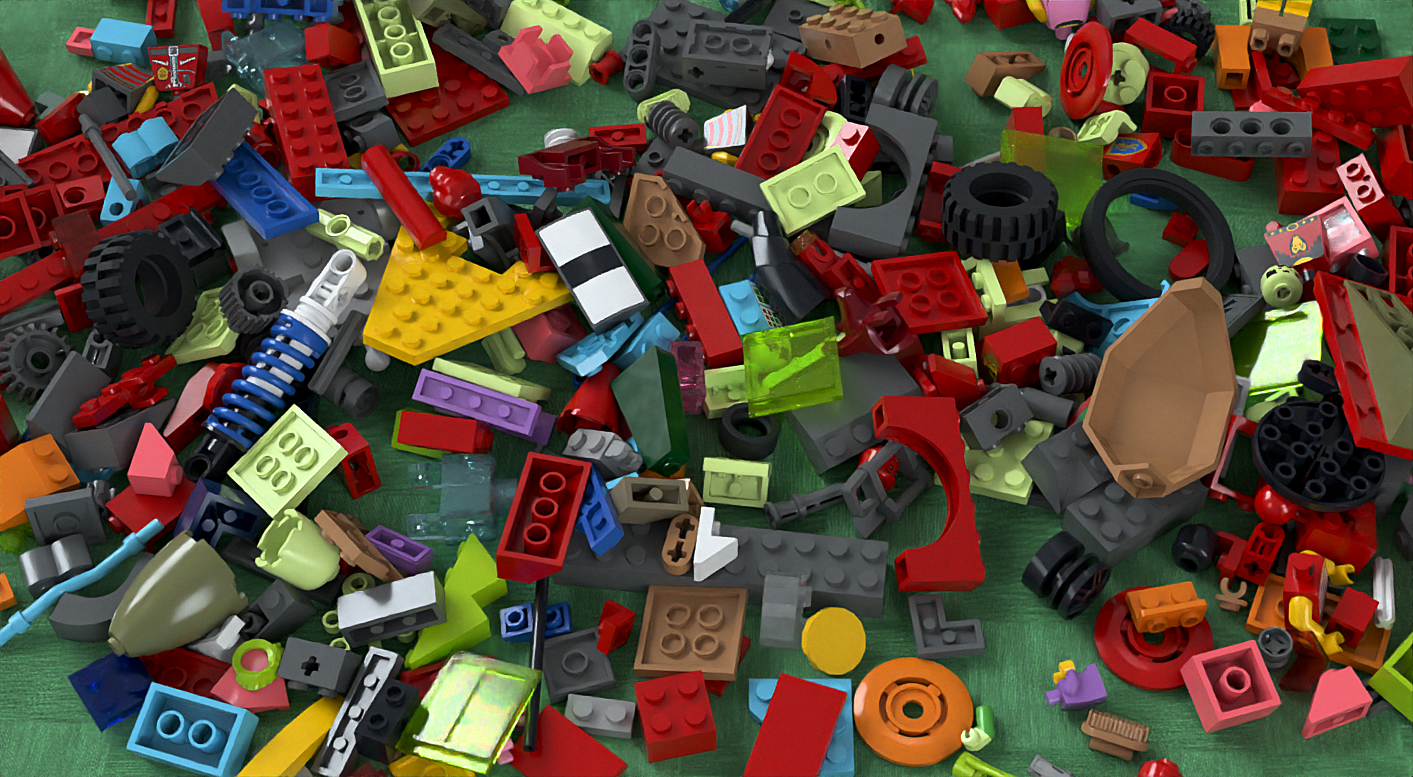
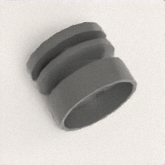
[872,64,939,118]

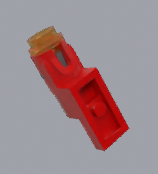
[790,229,882,303]

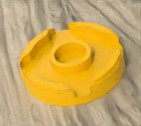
[801,607,866,675]

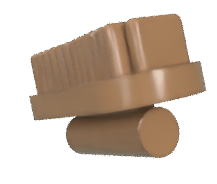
[1081,708,1150,761]

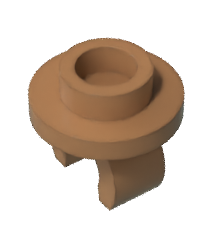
[1214,577,1248,612]

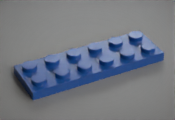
[207,140,319,240]

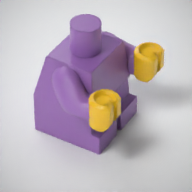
[1044,660,1108,710]

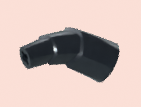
[751,210,832,331]

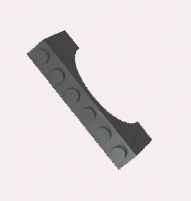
[827,102,940,260]

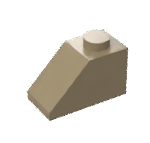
[610,476,689,524]

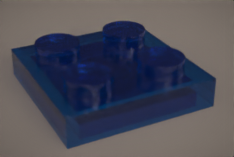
[68,651,155,732]

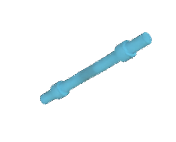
[0,518,165,647]

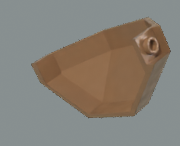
[1082,277,1238,499]

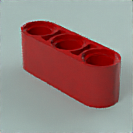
[1170,128,1256,182]

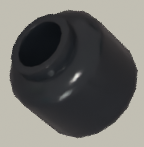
[1171,523,1220,573]

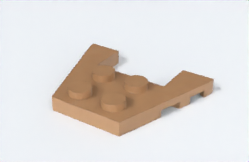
[314,509,412,583]

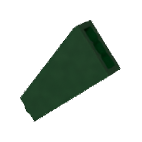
[566,195,666,303]
[610,345,691,478]

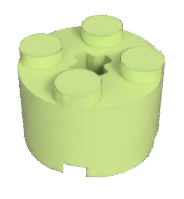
[1102,43,1150,105]

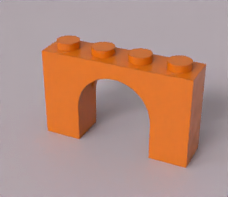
[1211,25,1334,90]

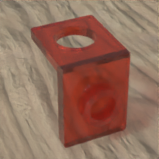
[1278,629,1331,693]

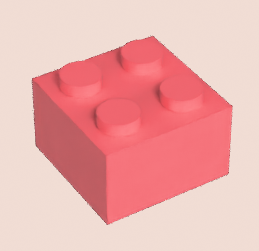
[1180,639,1282,734]

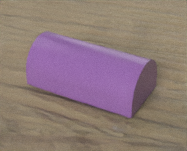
[365,525,434,576]

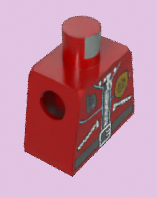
[148,44,208,101]

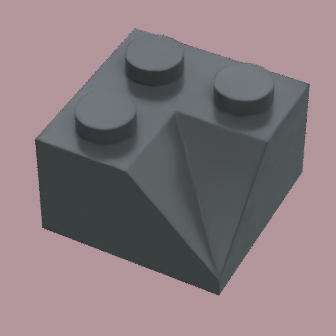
[1020,421,1114,514]

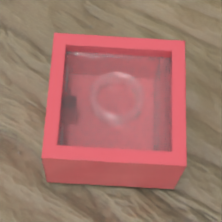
[1298,196,1380,277]

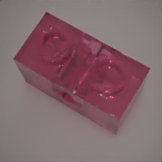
[667,341,706,414]

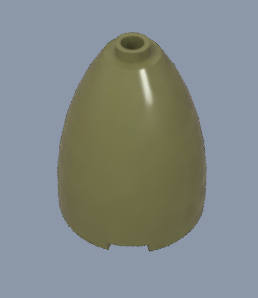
[107,529,249,658]

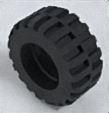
[941,161,1059,263]
[80,229,198,349]

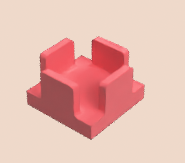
[498,25,573,94]

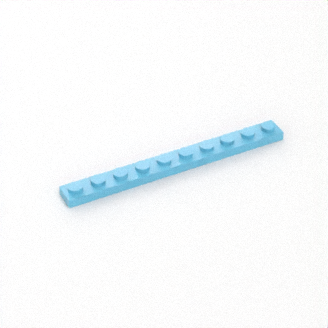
[315,168,611,207]

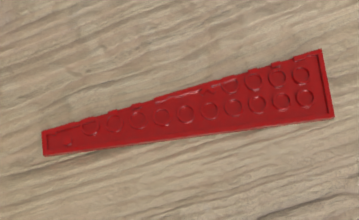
[16,81,218,188]

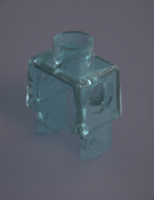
[221,19,314,97]
[406,454,519,547]

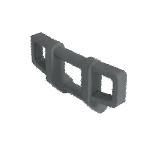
[841,440,934,523]

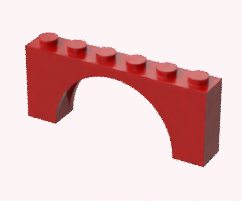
[871,396,986,592]

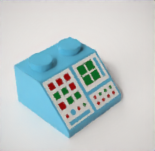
[718,280,793,353]

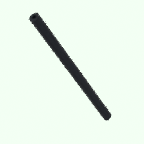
[522,576,550,752]

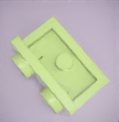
[696,363,768,419]

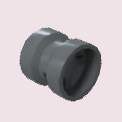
[1257,627,1293,673]

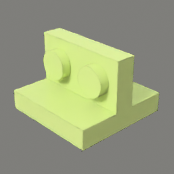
[702,456,773,508]

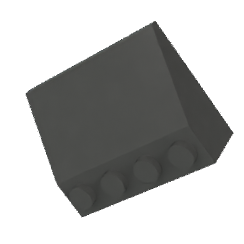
[774,352,924,475]

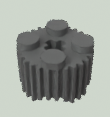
[218,263,291,335]

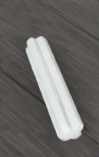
[1372,557,1395,630]

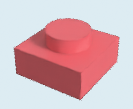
[65,27,95,57]

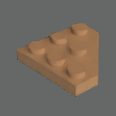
[623,173,706,269]

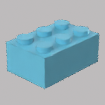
[126,682,260,777]

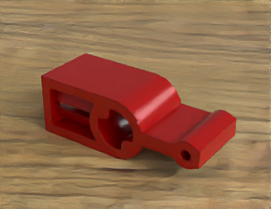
[1235,522,1285,587]

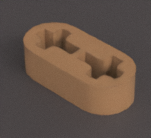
[662,514,699,575]

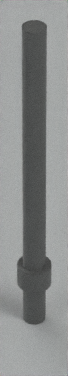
[79,114,137,201]

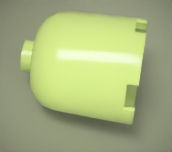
[255,509,341,590]

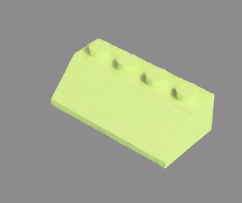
[499,0,613,87]

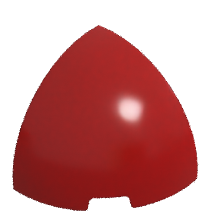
[778,51,837,111]

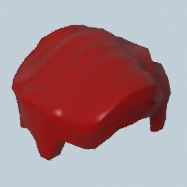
[429,166,482,221]

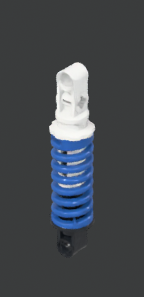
[184,249,367,485]

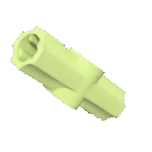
[305,208,385,261]

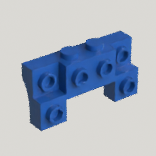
[222,0,343,22]

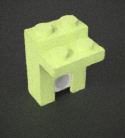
[969,259,1058,342]

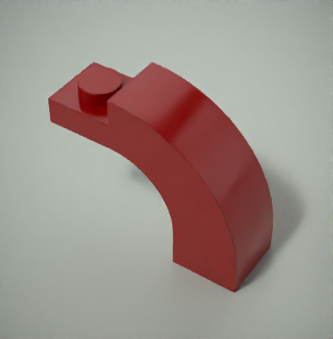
[195,0,241,57]

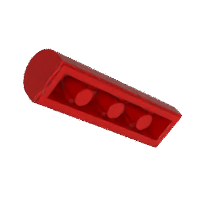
[360,145,447,251]

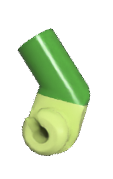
[961,705,995,751]

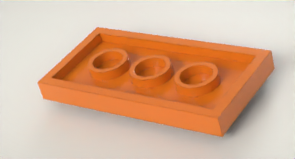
[1244,573,1396,675]

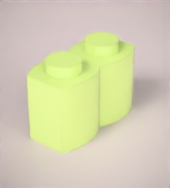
[994,76,1052,117]

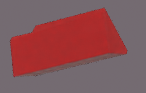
[0,182,73,260]

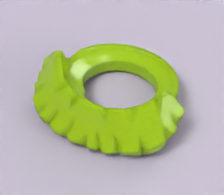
[232,639,285,691]

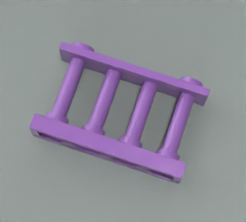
[412,368,558,447]

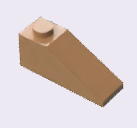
[964,50,1047,97]

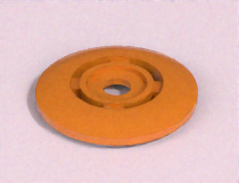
[853,657,973,767]

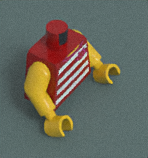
[1283,550,1355,655]

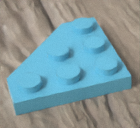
[555,312,644,377]
[749,679,854,777]

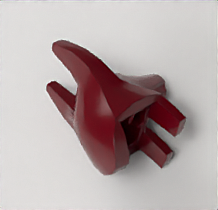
[821,286,914,357]

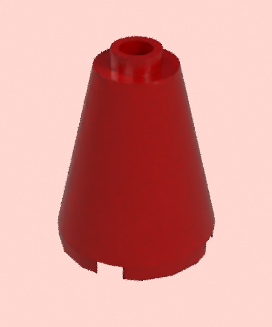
[556,363,622,441]

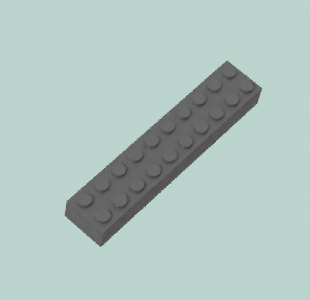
[553,519,889,619]

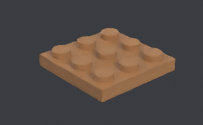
[634,585,749,681]

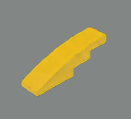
[236,694,345,777]

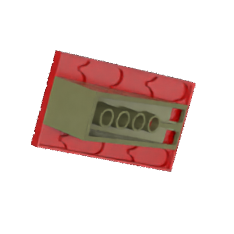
[1313,270,1413,461]

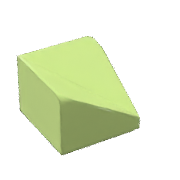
[853,170,882,208]

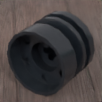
[1021,531,1112,621]

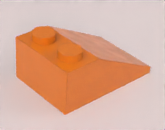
[0,434,80,532]

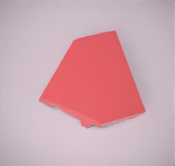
[210,649,290,715]

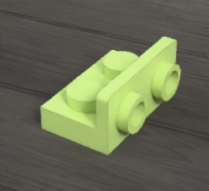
[1076,109,1137,151]

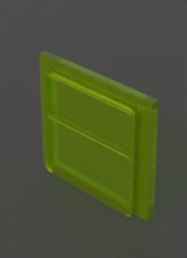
[999,128,1104,228]
[1229,301,1323,396]
[743,316,844,418]
[395,649,543,776]

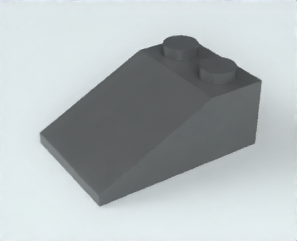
[64,398,176,473]

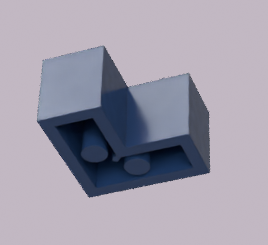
[172,477,267,549]

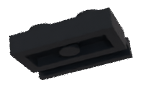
[156,207,226,268]

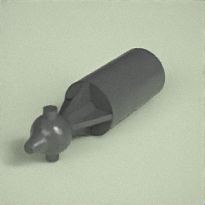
[986,382,1076,429]

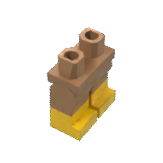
[1247,0,1313,57]

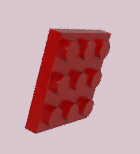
[870,251,988,335]

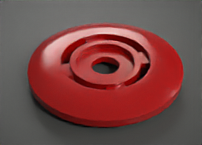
[1059,22,1113,120]
[1094,586,1213,691]

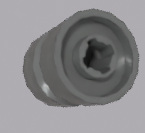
[322,365,381,420]

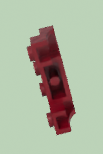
[518,135,637,192]

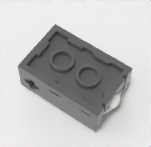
[682,19,774,90]

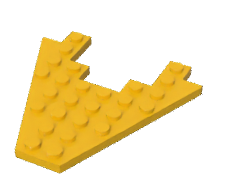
[362,201,575,366]

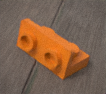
[1125,581,1208,633]

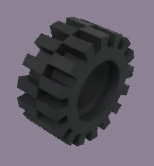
[1164,9,1216,61]

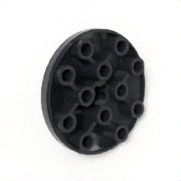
[1251,400,1385,513]

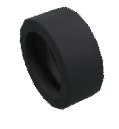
[718,402,781,461]

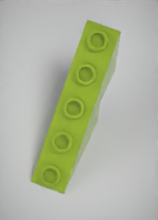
[405,533,508,670]

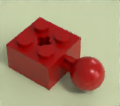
[1255,485,1377,575]

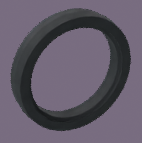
[1080,168,1235,302]

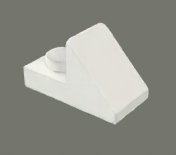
[694,507,738,581]
[187,615,245,664]

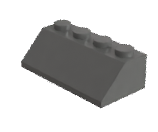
[155,87,259,187]

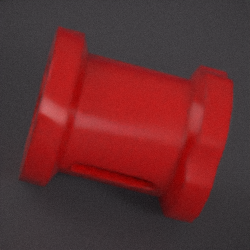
[588,50,625,85]

